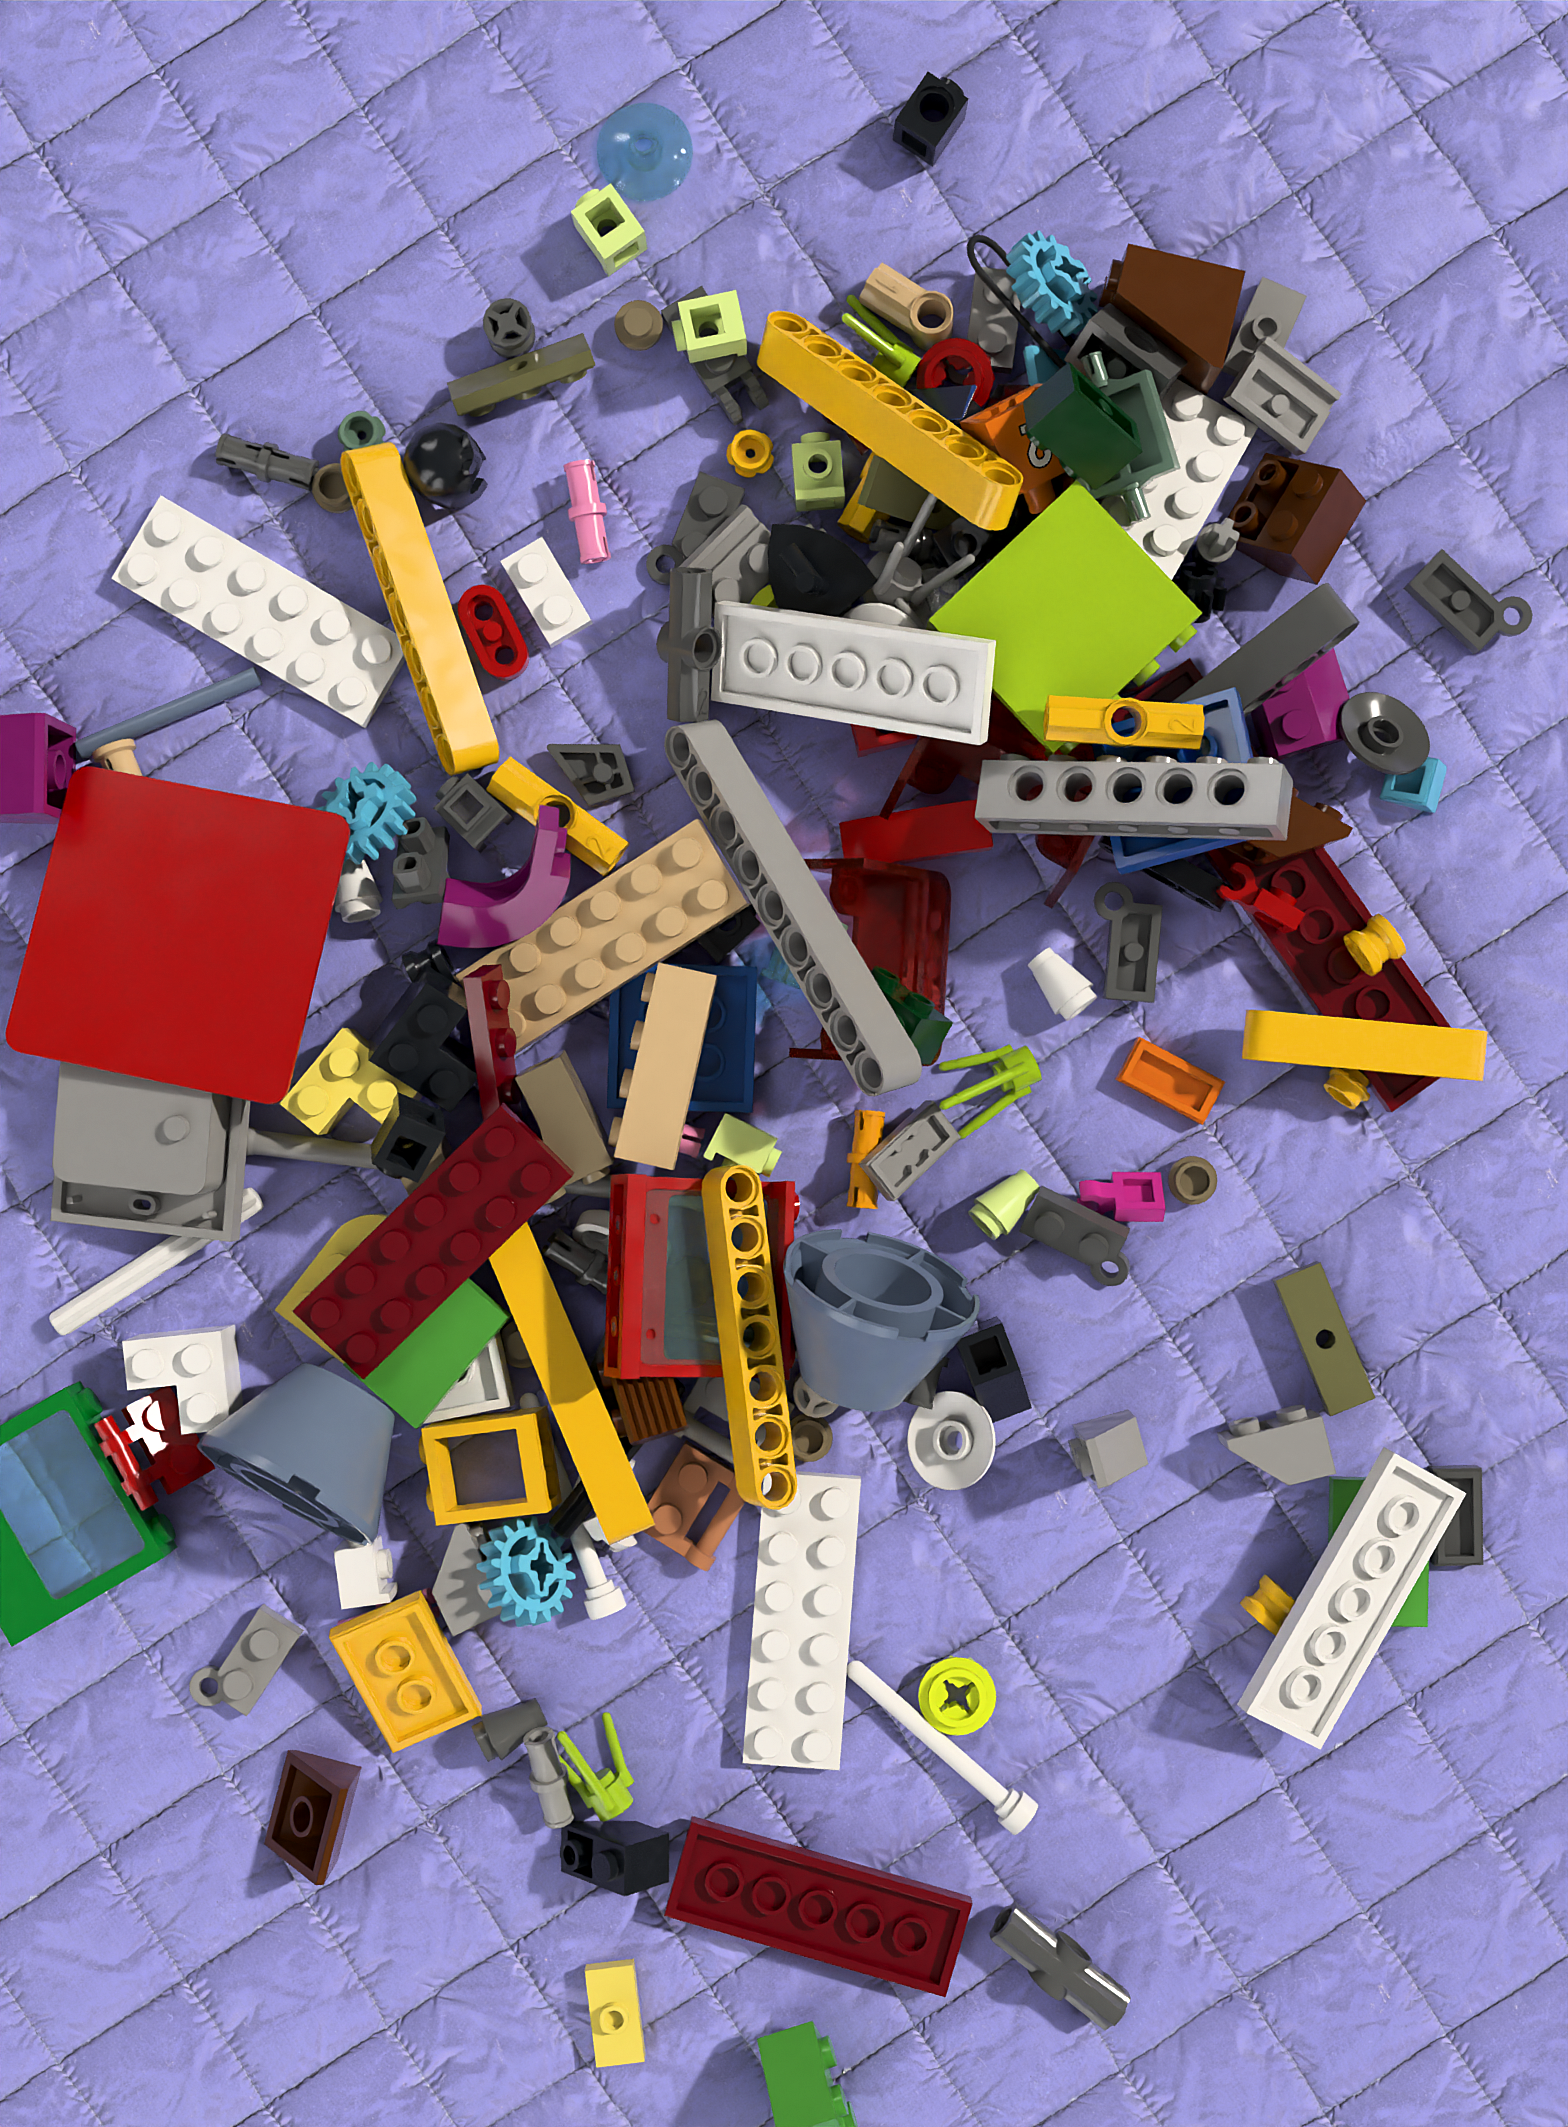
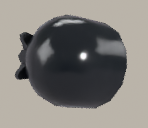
[403,422,488,509]

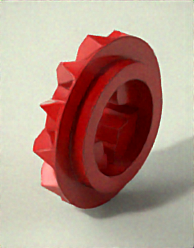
[916,338,995,407]

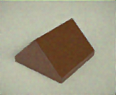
[264,1750,362,1885]

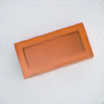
[1115,1037,1225,1125]

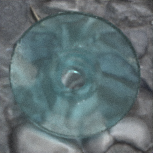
[597,103,693,201]

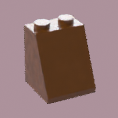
[1098,243,1246,395]

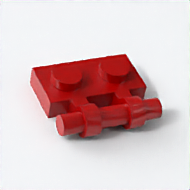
[94,1386,216,1511]

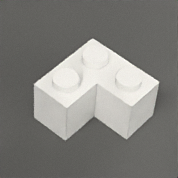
[122,1324,243,1435]

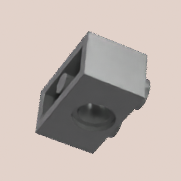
[1064,303,1188,402]

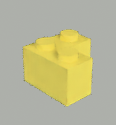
[280,1028,423,1135]

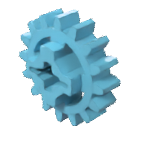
[1006,231,1098,337]
[316,762,417,865]
[477,1516,575,1627]

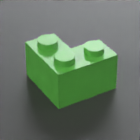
[757,2021,858,2127]

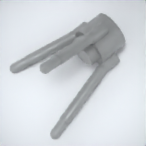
[873,493,975,609]

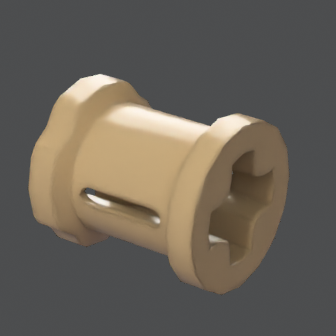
[92,739,143,776]

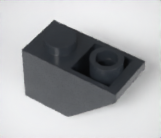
[956,1316,1032,1423]
[560,1821,669,1897]

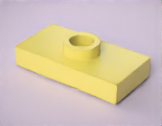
[585,1959,646,2068]

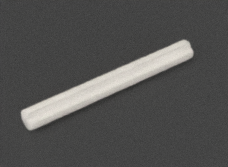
[49,1187,264,1336]

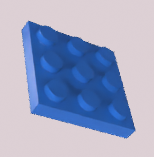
[1092,687,1253,875]
[607,964,757,1113]

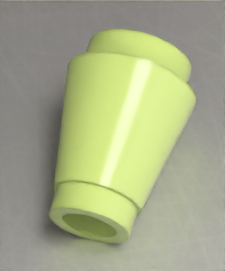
[968,1169,1040,1240]

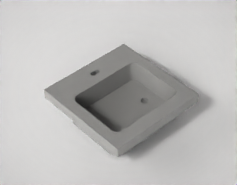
[50,1061,250,1242]

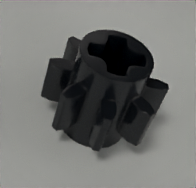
[1172,562,1227,623]

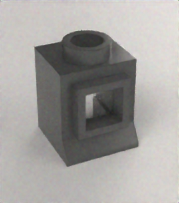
[433,773,514,853]

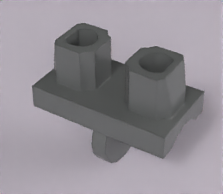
[391,817,450,909]

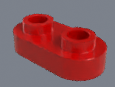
[458,585,529,681]

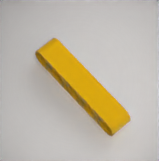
[1242,1010,1488,1081]

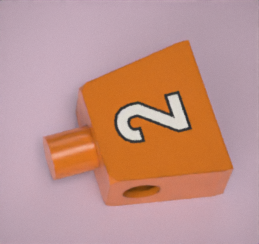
[960,384,1065,514]

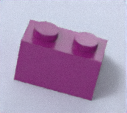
[1250,648,1349,761]

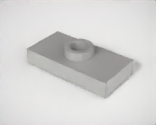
[1221,277,1307,377]
[859,1100,961,1201]

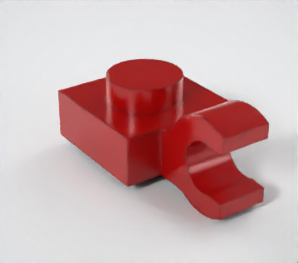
[1216,862,1306,934]

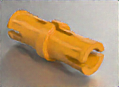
[846,1110,886,1209]

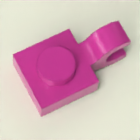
[1077,1172,1166,1222]

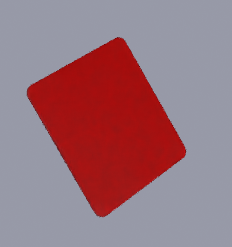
[5,766,350,1104]

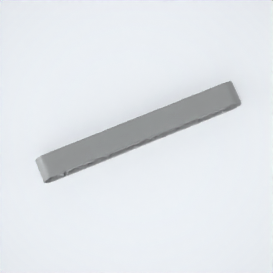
[664,719,922,1097]

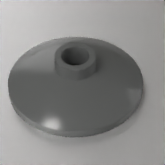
[1339,692,1430,775]

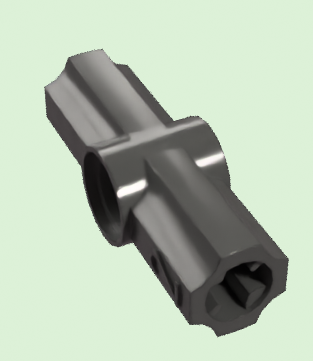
[656,567,722,722]
[989,1901,1131,2030]

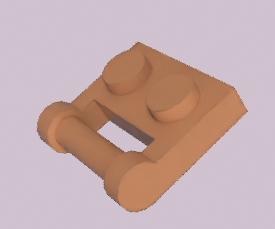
[643,1440,746,1572]

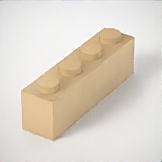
[608,962,718,1170]

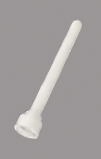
[519,1393,627,1620]
[847,1660,1038,1835]

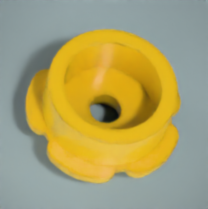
[726,429,774,478]
[1324,1068,1370,1109]

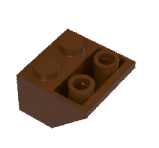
[1227,453,1366,585]
[1223,787,1353,866]

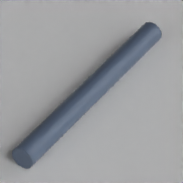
[75,667,262,759]

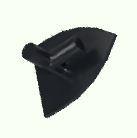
[768,524,878,617]

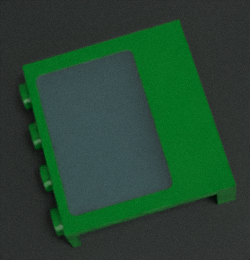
[0,1381,178,1647]

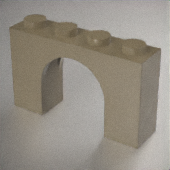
[398,1050,616,1205]

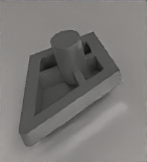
[547,744,635,807]

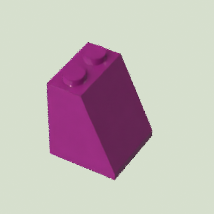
[0,713,76,824]

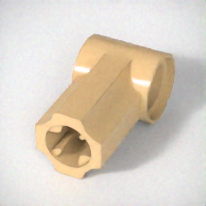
[859,262,953,351]

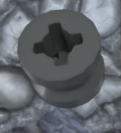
[483,298,536,359]

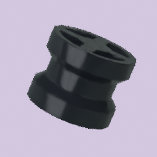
[402,939,458,984]

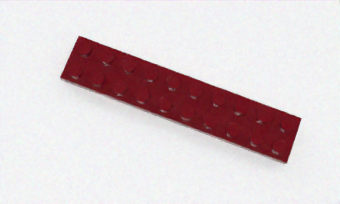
[1111,658,1452,1112]

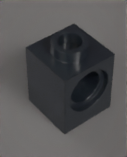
[893,72,969,167]

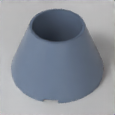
[783,1229,980,1412]
[197,1363,395,1546]

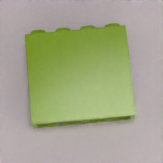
[926,480,1202,758]

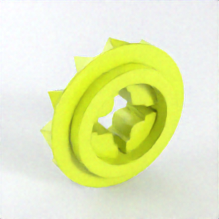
[918,1655,996,1735]

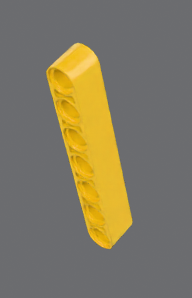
[757,311,1024,531]
[341,442,500,776]
[701,1165,797,1510]
[489,1221,655,1545]

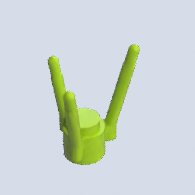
[842,295,921,388]
[939,1044,1042,1139]
[557,1712,634,1821]

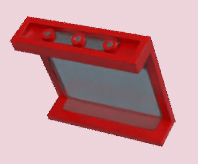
[604,1174,800,1380]

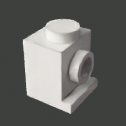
[334,1535,398,1609]

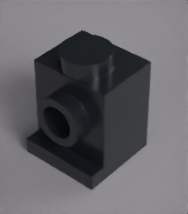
[696,891,761,964]
[371,1092,446,1183]

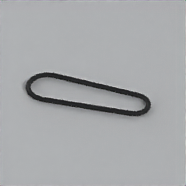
[967,234,1086,377]

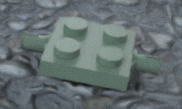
[1075,351,1181,524]

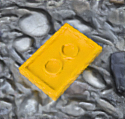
[329,1590,482,1753]

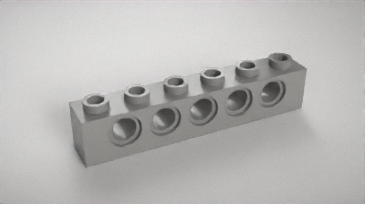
[975,754,1293,841]

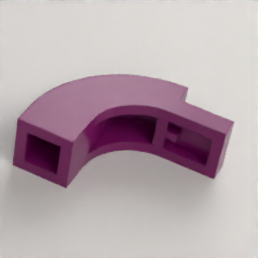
[437,805,571,948]

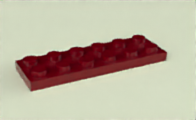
[292,1103,574,1380]
[664,1816,973,1998]

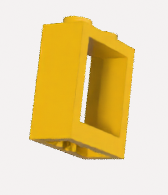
[418,1406,562,1526]

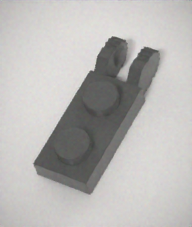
[661,286,769,426]

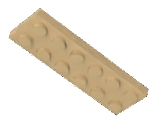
[456,819,751,1055]

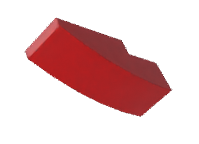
[839,799,994,871]

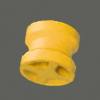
[1343,914,1406,976]
[1240,1574,1296,1636]

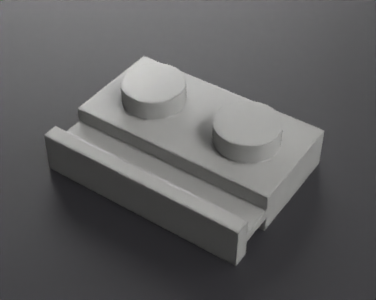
[1223,336,1342,456]
[679,504,771,619]

